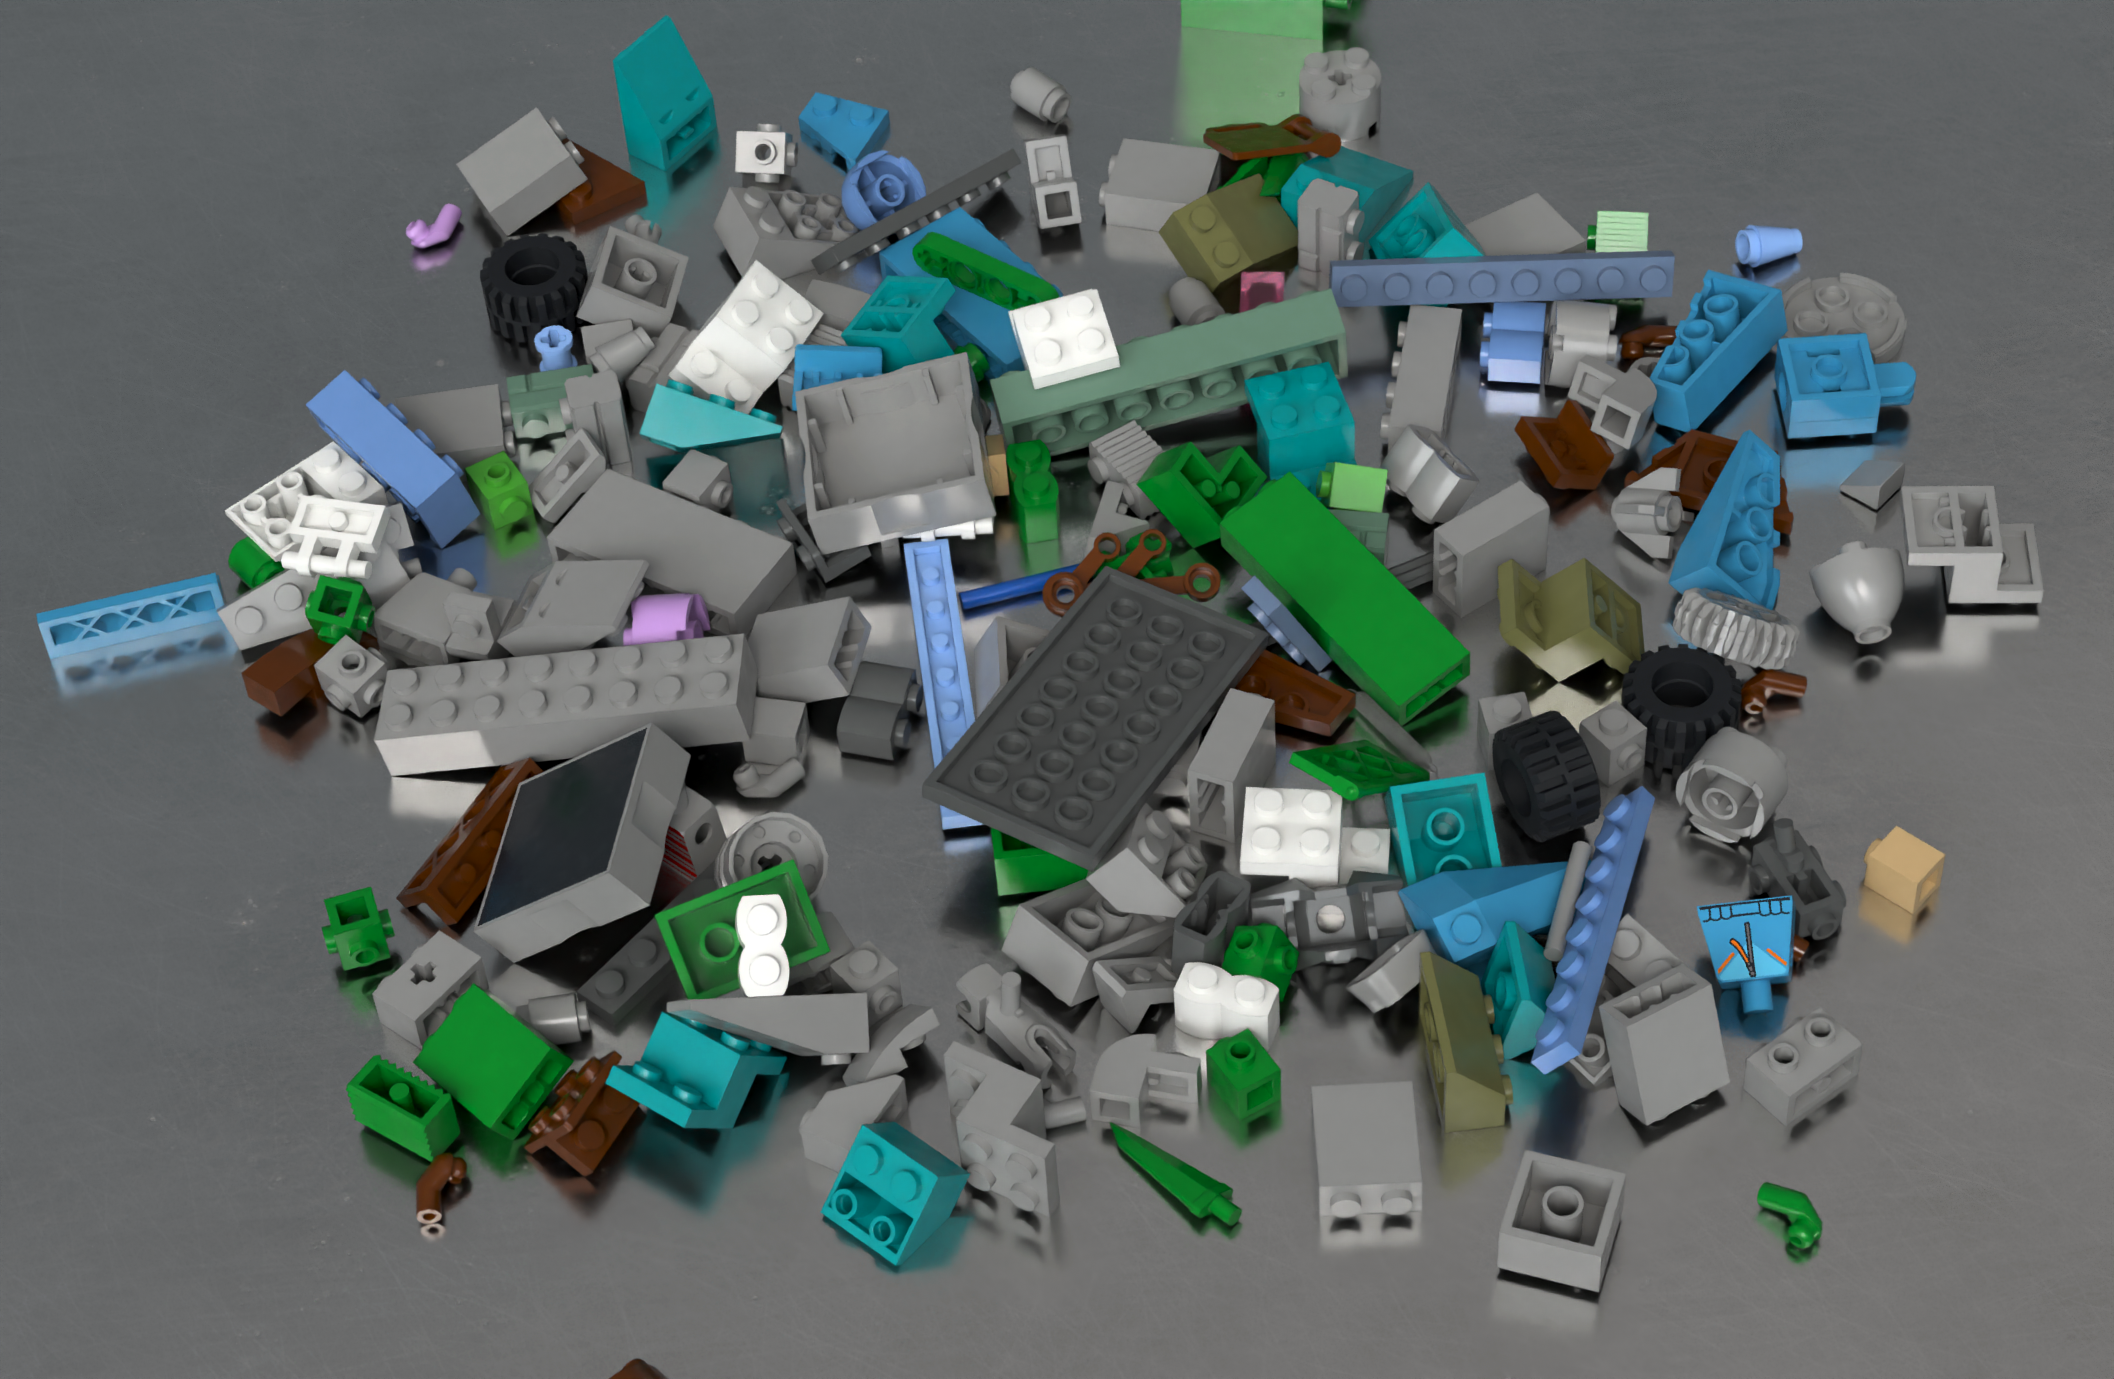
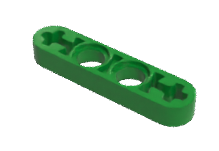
[912,232,1060,310]

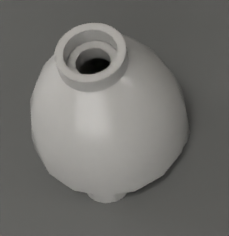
[1809,541,1905,644]

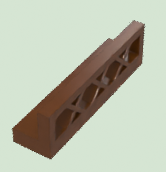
[396,757,544,926]

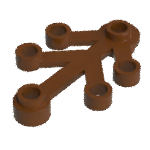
[1043,529,1221,617]

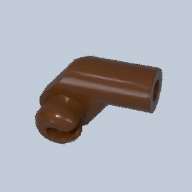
[1741,669,1807,714]
[416,1153,467,1224]

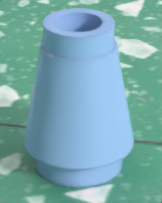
[1735,225,1803,267]

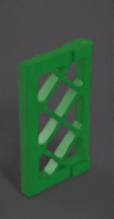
[1289,739,1430,801]

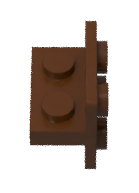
[524,1050,640,1177]

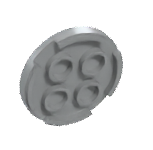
[1781,273,1907,364]

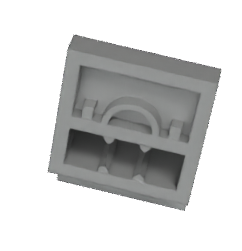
[1899,486,2044,603]
[943,1041,1060,1217]

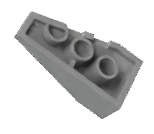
[667,993,870,1065]

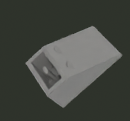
[713,187,866,280]
[497,560,649,657]
[1569,913,1688,1086]

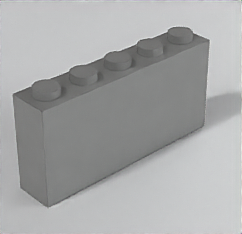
[547,468,797,636]

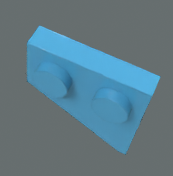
[798,92,890,169]

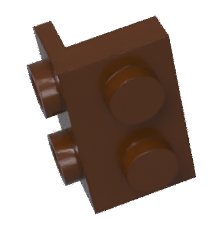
[1514,400,1614,490]

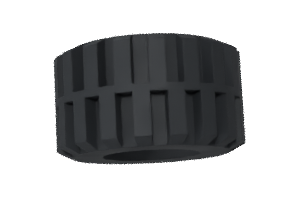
[480,233,588,343]
[1621,644,1742,770]
[1492,710,1601,842]

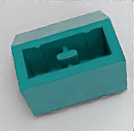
[821,1122,970,1266]

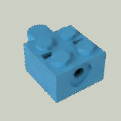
[1774,333,1916,439]

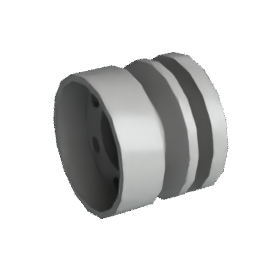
[714,812,828,901]

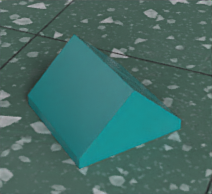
[1481,921,1555,1060]

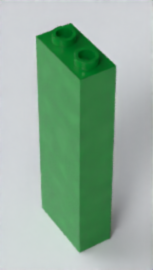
[1220,471,1470,728]

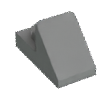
[528,428,606,523]
[1085,480,1150,558]
[1092,956,1180,1033]

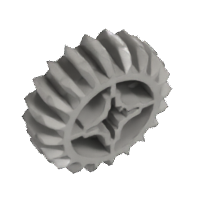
[1672,587,1800,670]

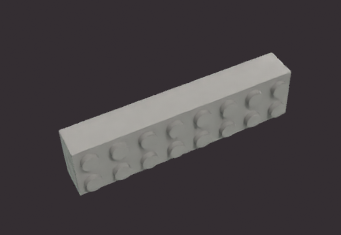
[374,633,758,776]

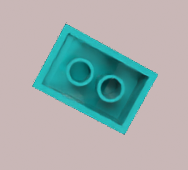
[1281,146,1413,243]
[1369,182,1486,307]
[1384,772,1502,929]

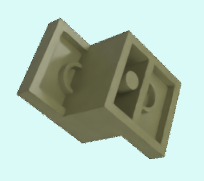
[1497,558,1645,682]

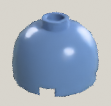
[841,150,926,235]

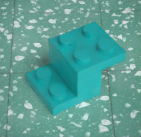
[841,275,956,375]
[1244,362,1357,510]
[605,1012,787,1128]

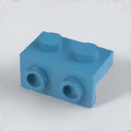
[792,344,883,411]

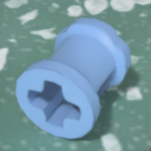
[534,325,578,372]

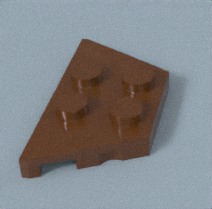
[1624,429,1794,535]

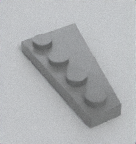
[216,535,410,650]

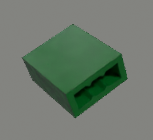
[413,983,574,1141]

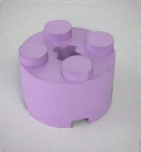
[623,593,711,646]

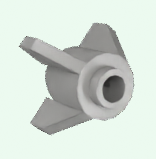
[1611,467,1694,559]

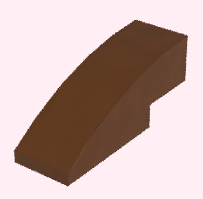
[241,628,378,717]

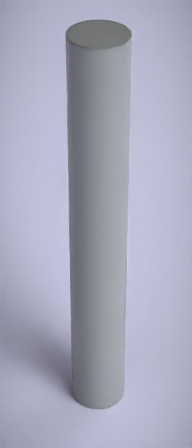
[1543,841,1592,961]

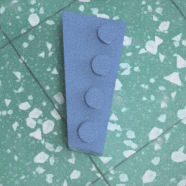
[306,370,480,549]

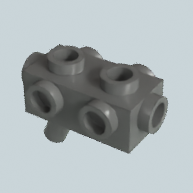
[1748,818,1846,940]

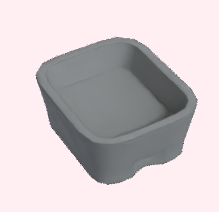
[1346,929,1437,1013]

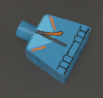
[1697,895,1796,1015]

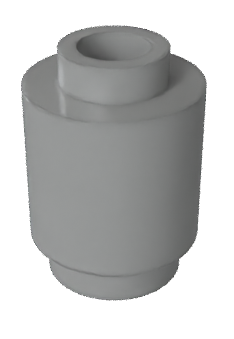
[1010,67,1072,123]
[1169,277,1225,326]
[516,992,590,1045]

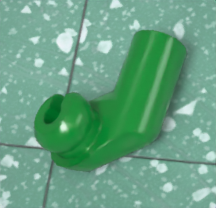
[1757,1182,1822,1248]

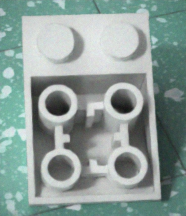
[225,441,388,562]

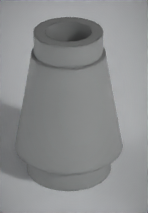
[589,326,655,383]

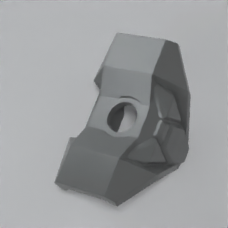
[1250,870,1409,971]

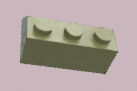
[1418,952,1513,1133]

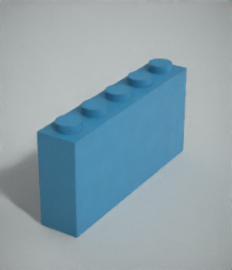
[879,207,1063,379]

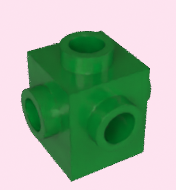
[305,575,375,645]
[321,886,395,971]
[1221,923,1299,1002]

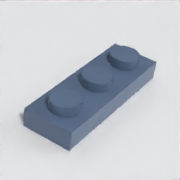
[1241,575,1332,672]

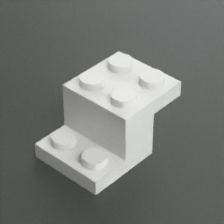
[668,260,824,414]
[1008,289,1120,390]
[1240,787,1390,914]

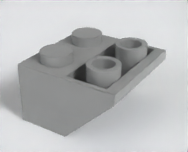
[1086,803,1208,918]

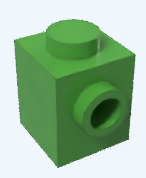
[465,451,534,530]
[1316,462,1388,513]

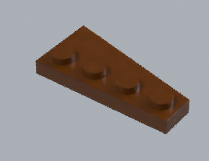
[1220,650,1356,736]

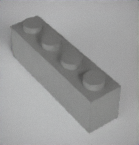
[1380,305,1462,453]

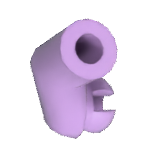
[406,204,462,249]

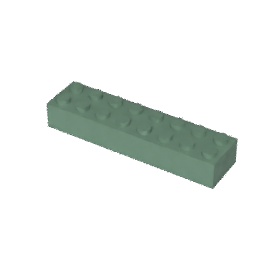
[990,288,1348,456]

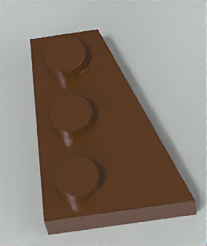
[555,138,647,226]

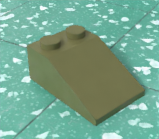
[1158,173,1298,296]

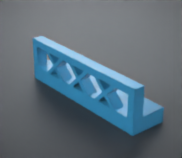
[36,573,225,659]

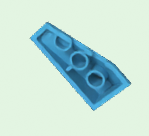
[1668,430,1780,610]
[1398,860,1591,969]

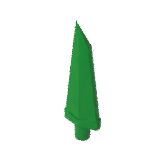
[1259,152,1310,197]
[1109,1121,1242,1226]

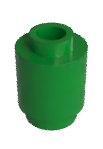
[228,537,286,589]

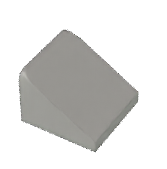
[1840,460,1905,510]

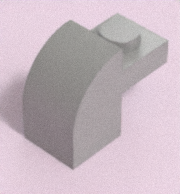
[1023,134,1082,229]
[1567,354,1657,450]
[443,590,516,661]
[1089,1034,1202,1128]

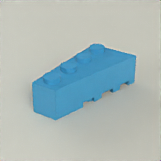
[1650,270,1788,432]

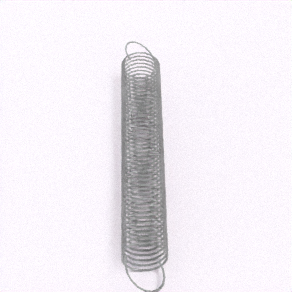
[1347,689,1438,773]

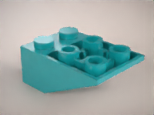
[613,15,717,172]
[639,379,783,453]

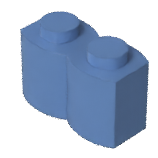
[1480,301,1546,384]

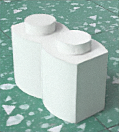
[735,894,789,997]
[1174,962,1280,1051]

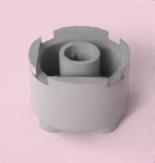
[1299,47,1381,142]
[1544,300,1617,388]
[1676,727,1788,843]

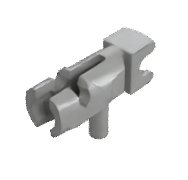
[956,963,1076,1089]

